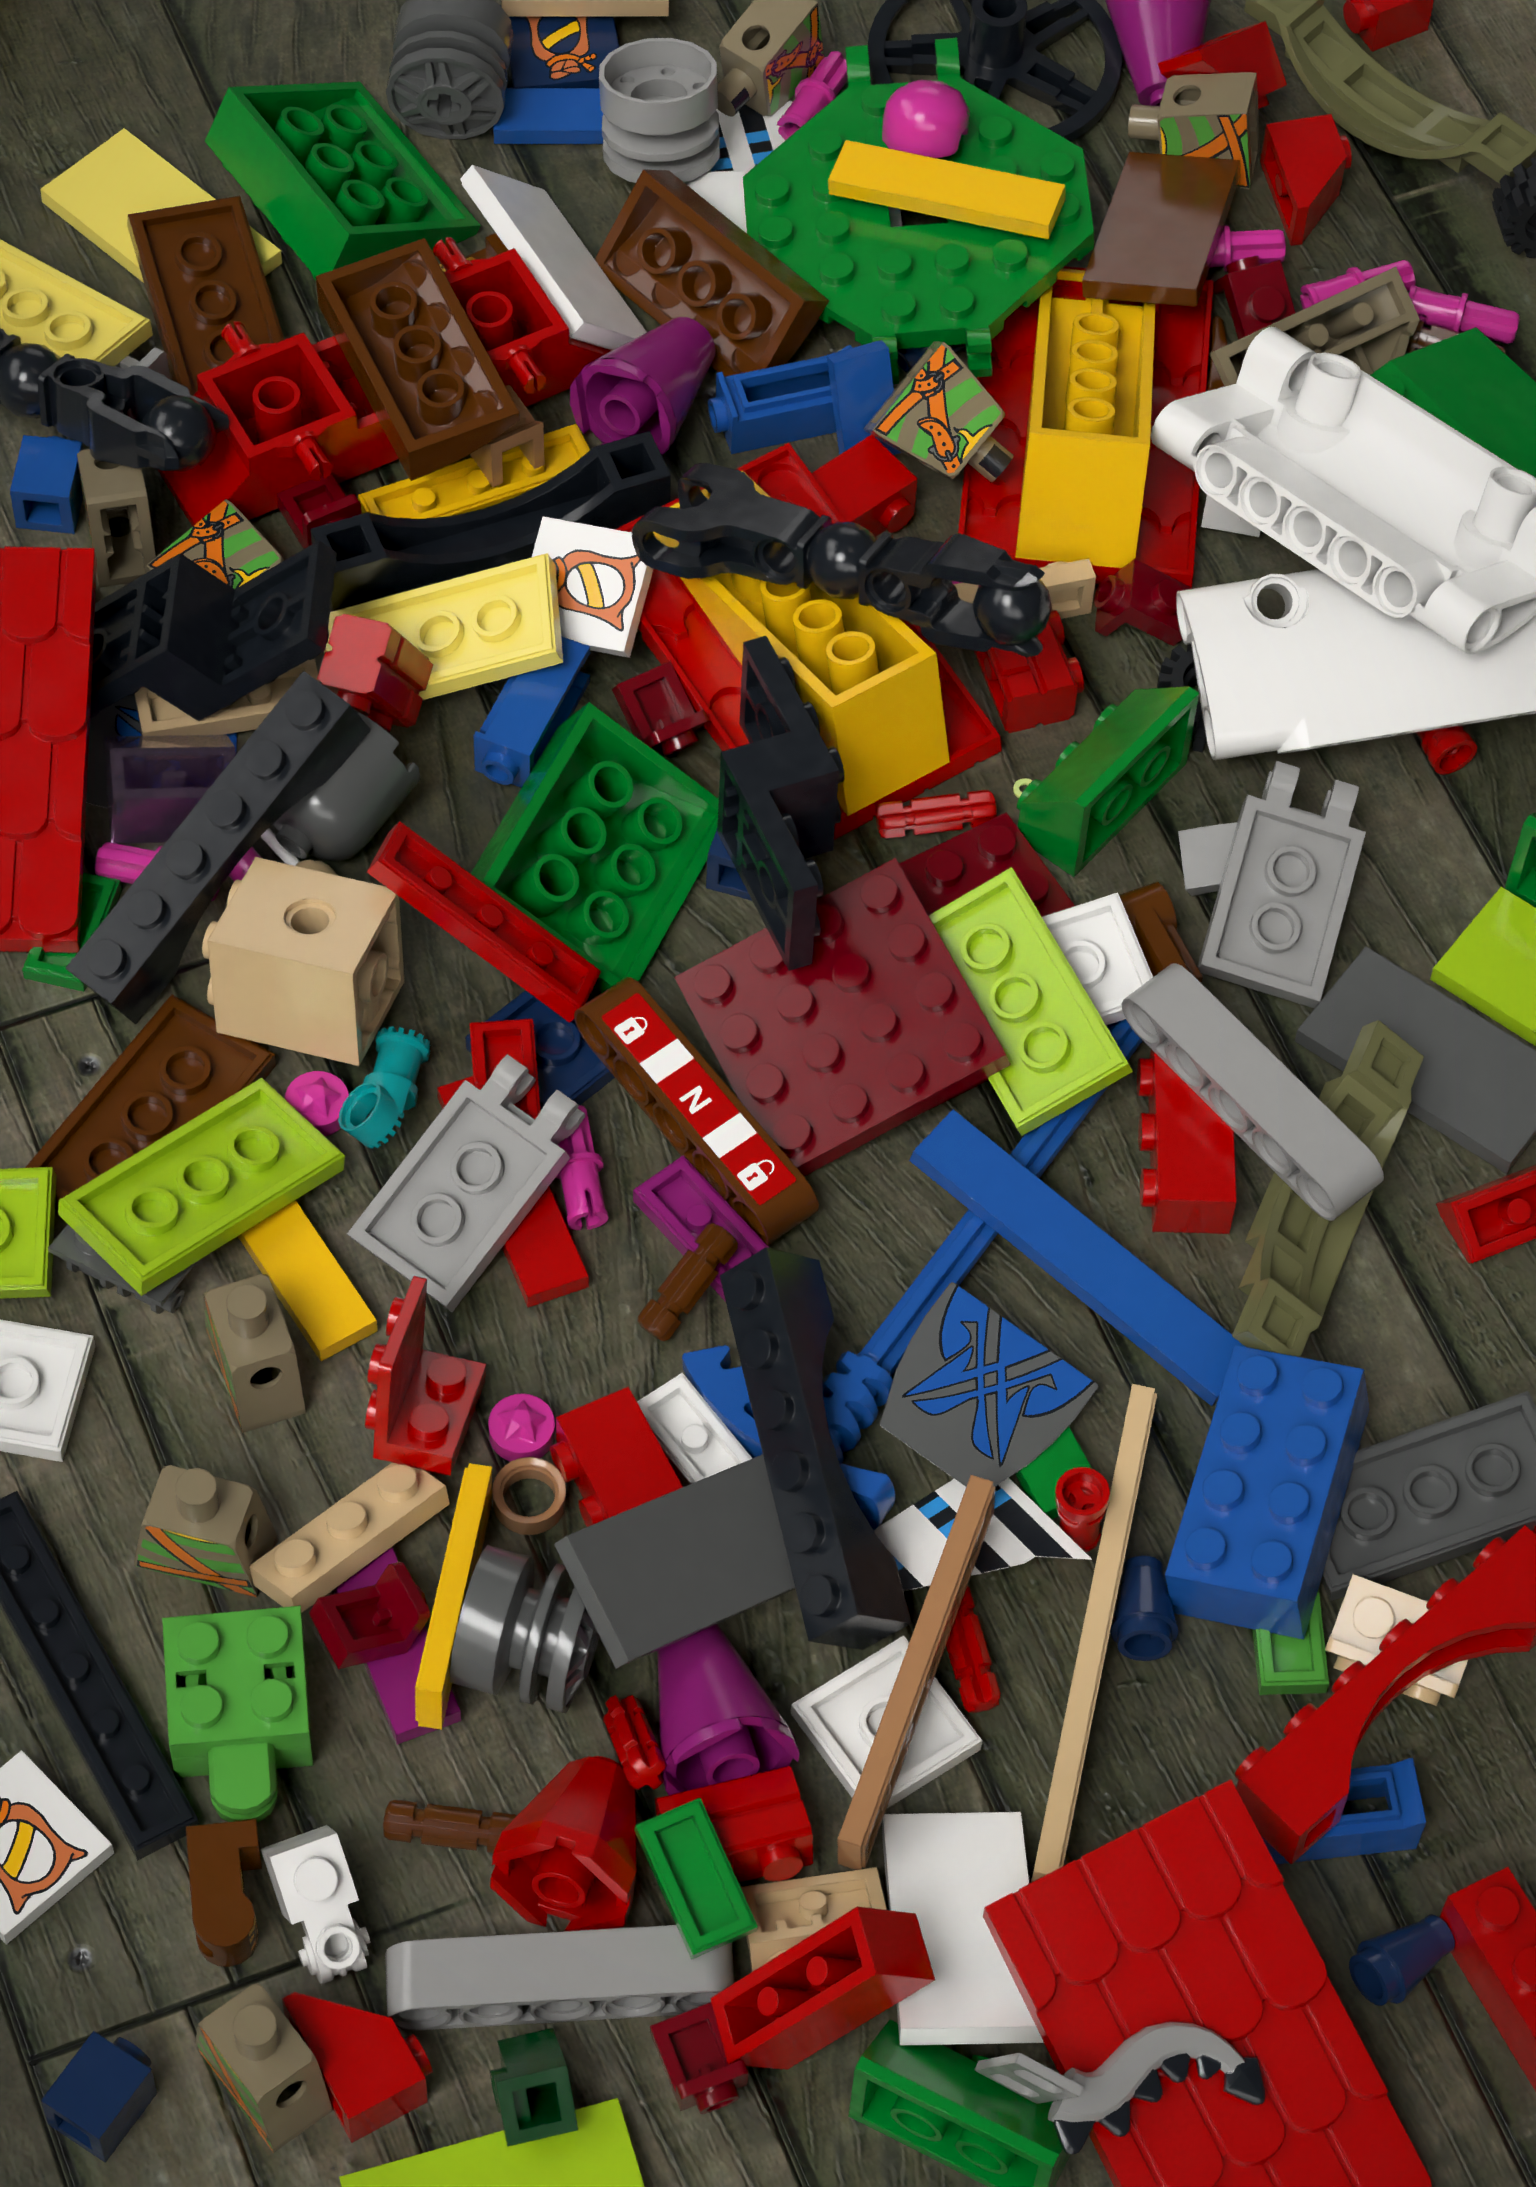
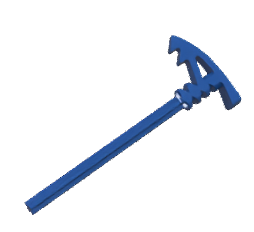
[682,1019,1143,1531]

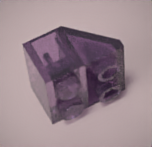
[103,735,236,843]

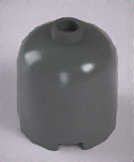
[273,710,420,861]

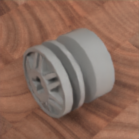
[599,38,720,183]

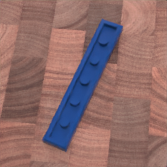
[909,1109,1245,1406]

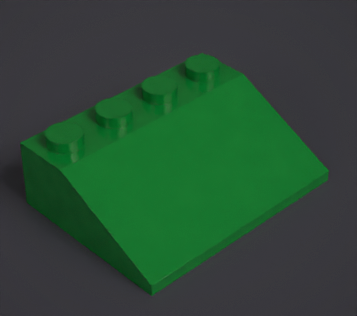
[205,81,481,280]
[1370,327,1536,478]
[470,702,719,993]

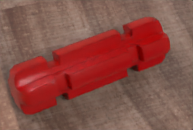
[876,790,997,839]
[946,1585,1001,1713]
[603,1695,667,1790]

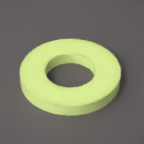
[1013,778,1033,798]

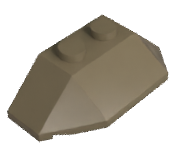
[1210,267,1420,386]

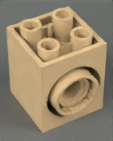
[202,857,405,1066]

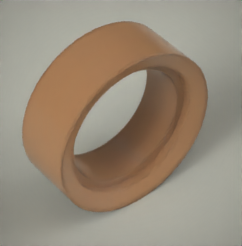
[492,1457,566,1535]

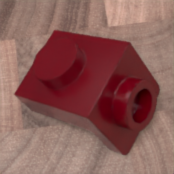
[1213,256,1295,340]
[277,473,362,549]
[1094,559,1192,646]
[612,661,709,757]
[309,1562,430,1669]
[650,2002,749,2114]

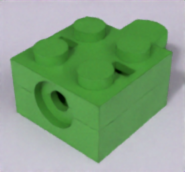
[162,1606,313,1822]

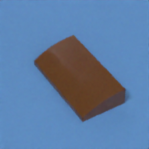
[595,169,829,377]
[316,238,520,481]

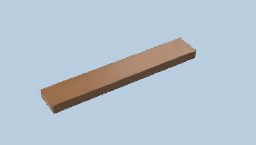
[838,1475,995,1870]

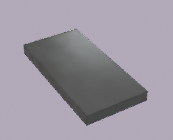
[1295,946,1536,1174]
[1321,1391,1536,1601]
[554,1454,796,1669]

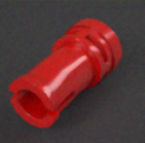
[1417,725,1477,775]
[1055,1467,1110,1552]

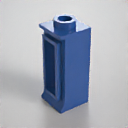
[708,345,852,454]
[473,636,590,788]
[1261,1758,1426,1864]

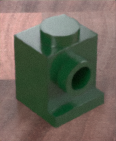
[489,2028,578,2147]

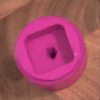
[285,1071,349,1136]
[488,1394,555,1462]

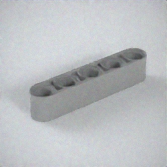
[1121,963,1384,1221]
[385,1925,735,2030]

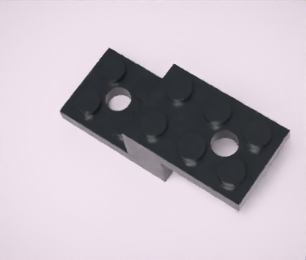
[90,541,337,721]
[717,636,844,971]

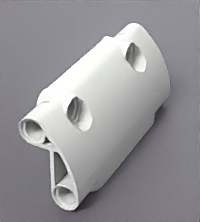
[1151,327,1536,654]
[1176,569,1536,760]

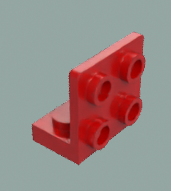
[365,1276,487,1476]

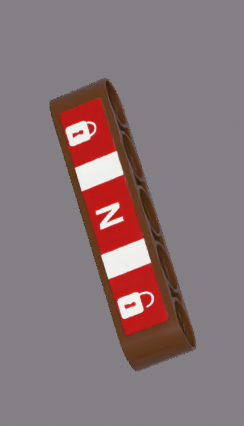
[574,977,819,1246]

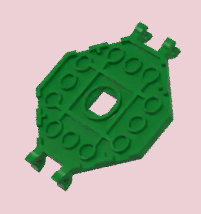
[743,38,1094,384]

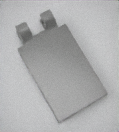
[1197,761,1366,1009]
[347,1054,585,1312]

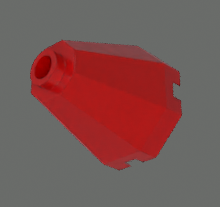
[490,1756,636,1931]

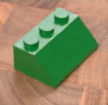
[1017,686,1199,878]
[848,2019,1070,2187]

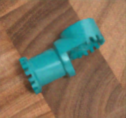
[338,1026,430,1149]

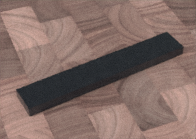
[0,1491,199,1861]

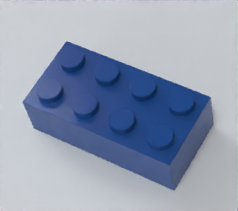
[1165,1345,1370,1640]

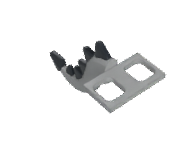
[974,2022,1265,2155]

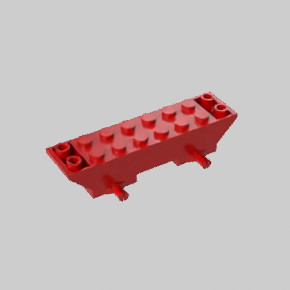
[158,237,612,527]

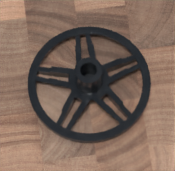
[868,0,1122,142]

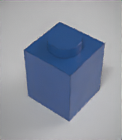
[10,435,83,534]

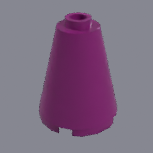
[1105,0,1211,106]
[570,317,716,455]
[657,1624,800,1795]

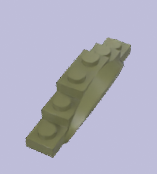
[1244,0,1536,184]
[1232,1020,1424,1357]

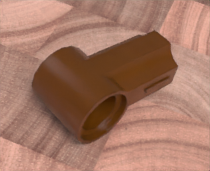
[1119,882,1203,984]

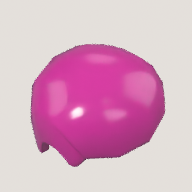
[882,80,970,158]

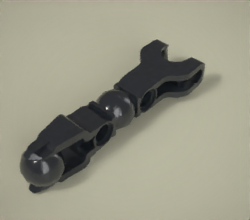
[0,328,229,472]
[631,463,1052,657]

